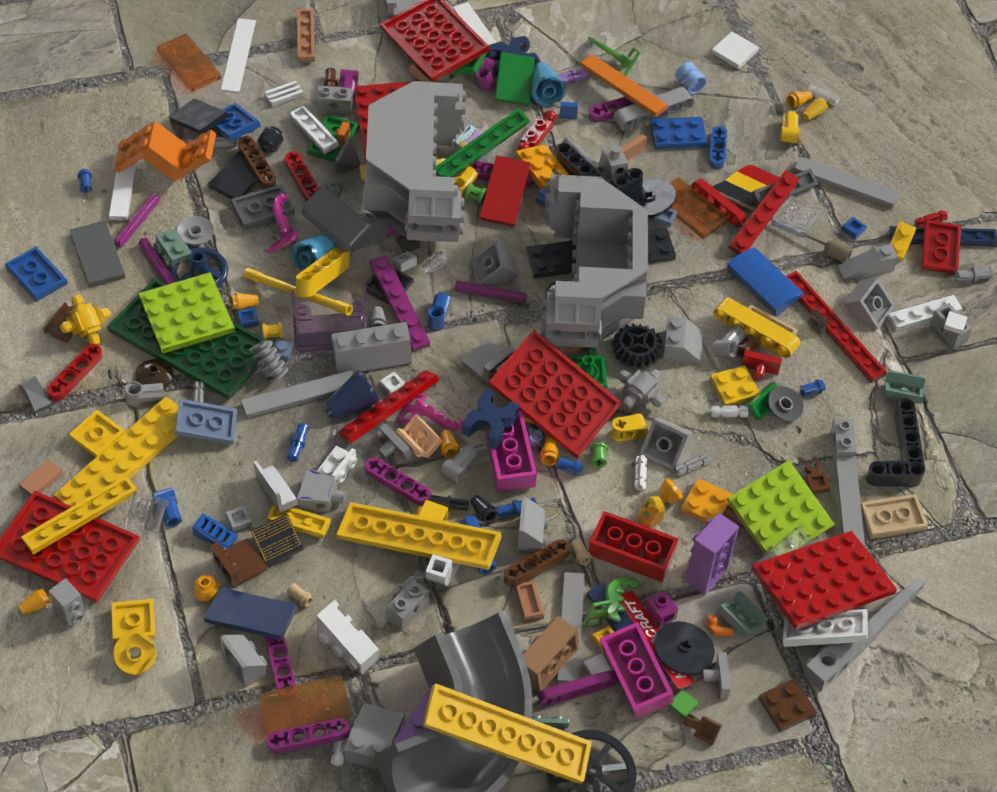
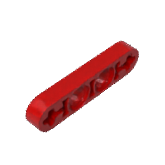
[285,151,319,202]
[691,178,747,227]
[47,344,103,401]

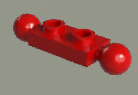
[516,110,557,151]

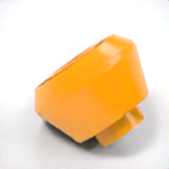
[658,479,683,504]
[193,575,221,602]

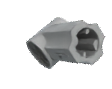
[713,325,746,357]
[125,381,164,407]
[440,445,478,483]

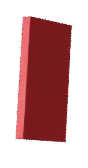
[480,155,531,227]

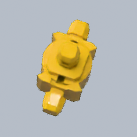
[60,294,111,345]

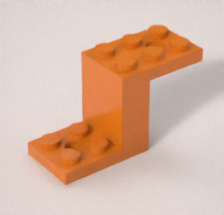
[114,121,216,182]

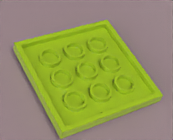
[139,272,235,354]
[726,460,835,559]

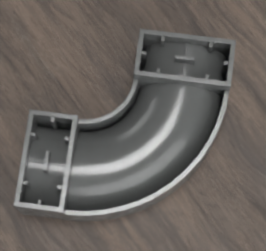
[373,610,532,792]

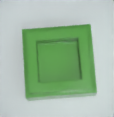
[668,690,699,719]

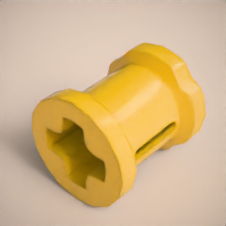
[262,322,283,340]

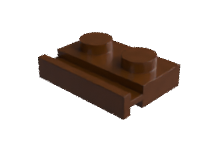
[43,302,75,343]

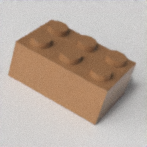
[522,616,580,692]

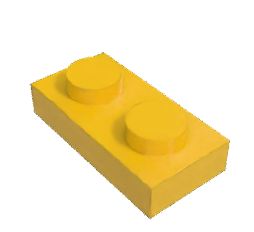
[890,221,916,261]

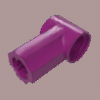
[476,57,495,91]
[340,69,359,98]

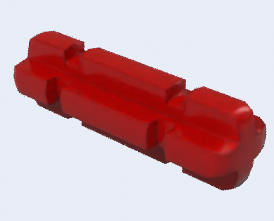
[914,210,948,227]

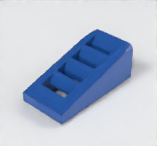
[192,513,238,549]

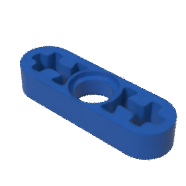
[709,126,727,169]

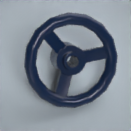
[170,247,229,288]

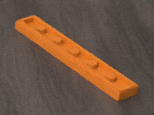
[580,54,668,117]

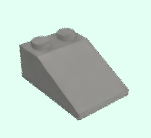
[345,704,405,770]

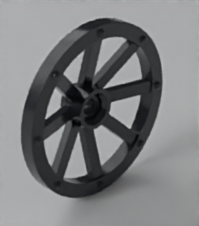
[546,730,637,792]

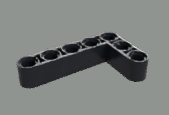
[556,143,643,196]
[866,398,925,487]

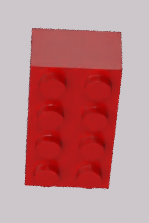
[588,511,679,583]

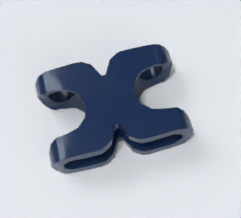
[485,36,541,78]
[461,389,520,449]

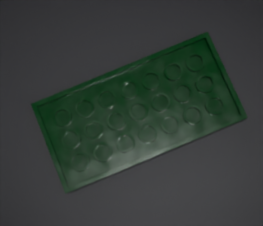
[107,278,275,400]

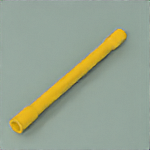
[243,268,353,316]

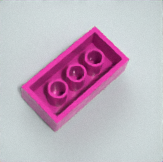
[484,411,537,492]
[600,622,674,719]

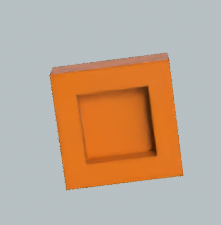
[336,122,350,147]

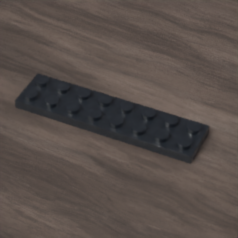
[526,228,676,278]

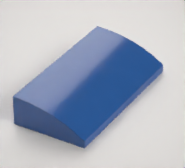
[727,247,804,317]

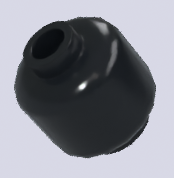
[258,126,284,153]

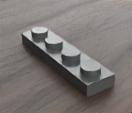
[751,168,818,207]

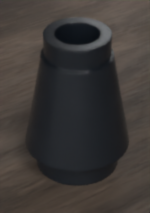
[470,495,497,523]

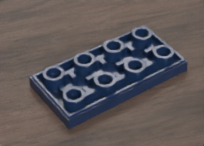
[204,587,297,640]

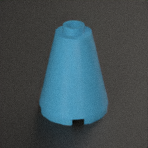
[532,62,566,106]
[291,234,338,270]

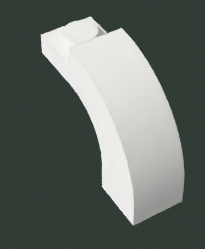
[426,554,459,586]

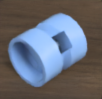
[675,62,707,94]

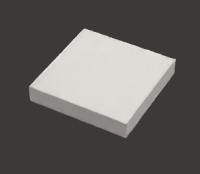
[712,32,759,69]

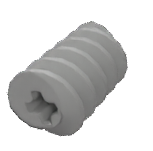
[249,340,288,383]

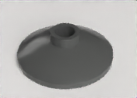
[768,386,804,422]

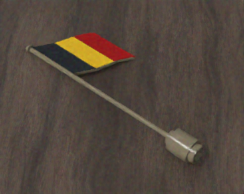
[712,164,853,262]

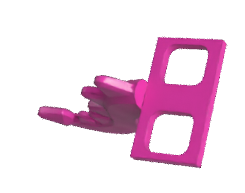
[267,192,299,254]
[396,395,465,431]

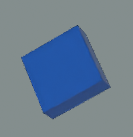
[560,102,578,119]
[841,217,867,240]
[236,307,259,328]

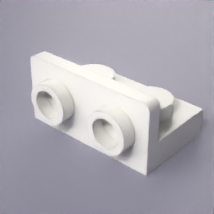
[317,446,357,485]

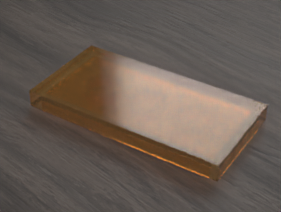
[157,33,222,92]
[670,177,729,240]
[259,675,351,736]

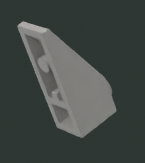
[837,244,898,281]

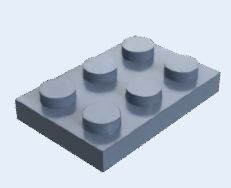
[174,399,237,445]

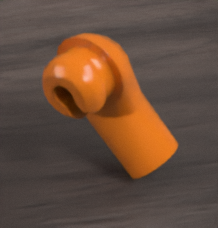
[705,615,733,637]

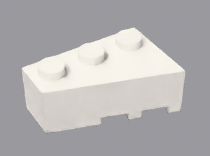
[317,600,379,674]

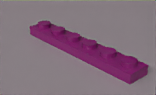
[369,255,431,352]

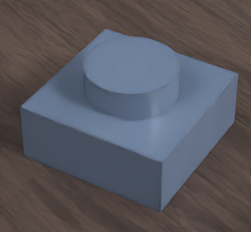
[654,208,678,228]
[274,338,295,362]

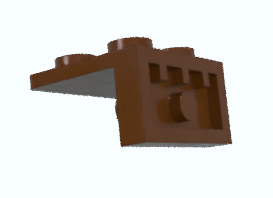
[211,538,267,588]

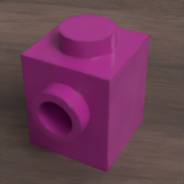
[646,591,678,628]

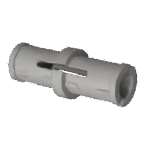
[955,267,993,282]

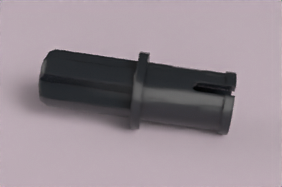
[430,495,470,511]

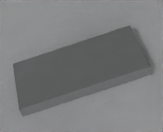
[70,220,126,287]

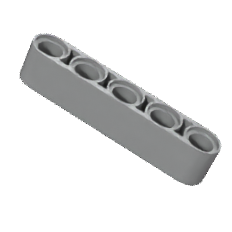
[613,87,694,132]

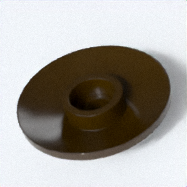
[135,359,174,389]

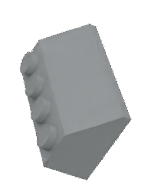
[330,322,412,374]

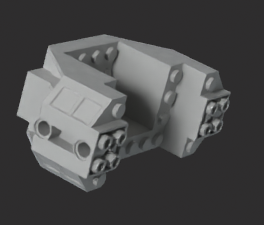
[364,81,466,242]
[541,174,648,348]

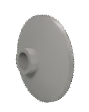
[177,216,214,245]

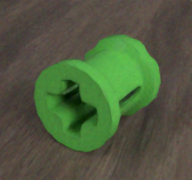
[465,183,487,204]
[590,442,608,468]

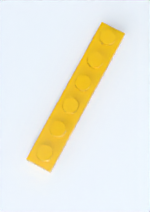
[21,475,138,555]

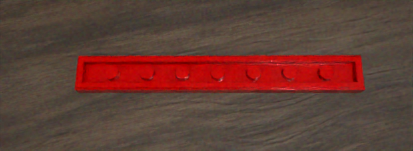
[786,271,887,383]

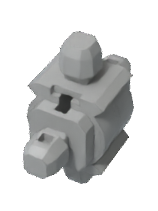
[618,369,665,409]

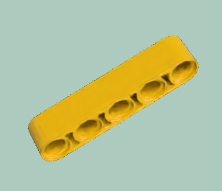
[296,246,350,298]
[713,297,800,358]

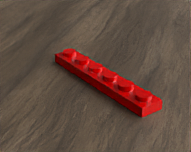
[728,169,800,255]
[338,370,439,443]

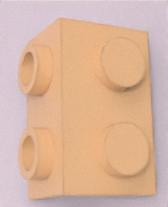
[396,415,443,458]

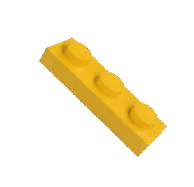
[267,503,331,539]

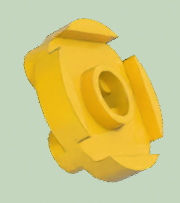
[114,632,157,676]

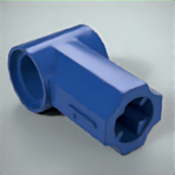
[428,292,451,330]
[153,487,182,528]

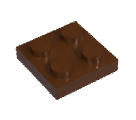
[758,678,817,732]

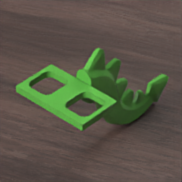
[588,37,641,76]
[582,576,642,628]

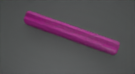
[114,193,160,247]
[138,238,175,285]
[455,281,527,304]

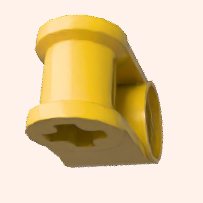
[610,414,649,442]

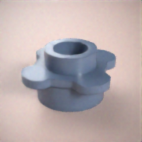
[527,427,544,447]

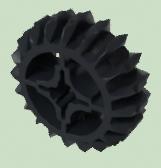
[612,323,663,370]

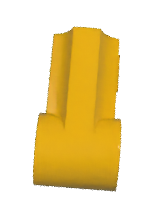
[780,111,800,144]
[454,166,478,198]

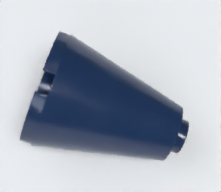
[324,370,380,419]

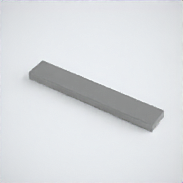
[794,156,900,208]
[241,370,353,418]
[557,572,585,684]

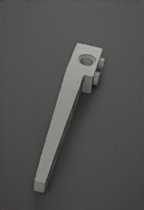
[830,418,865,545]
[803,577,925,691]

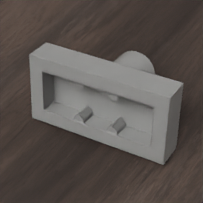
[378,423,413,461]
[702,652,731,699]

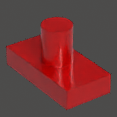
[742,350,782,380]

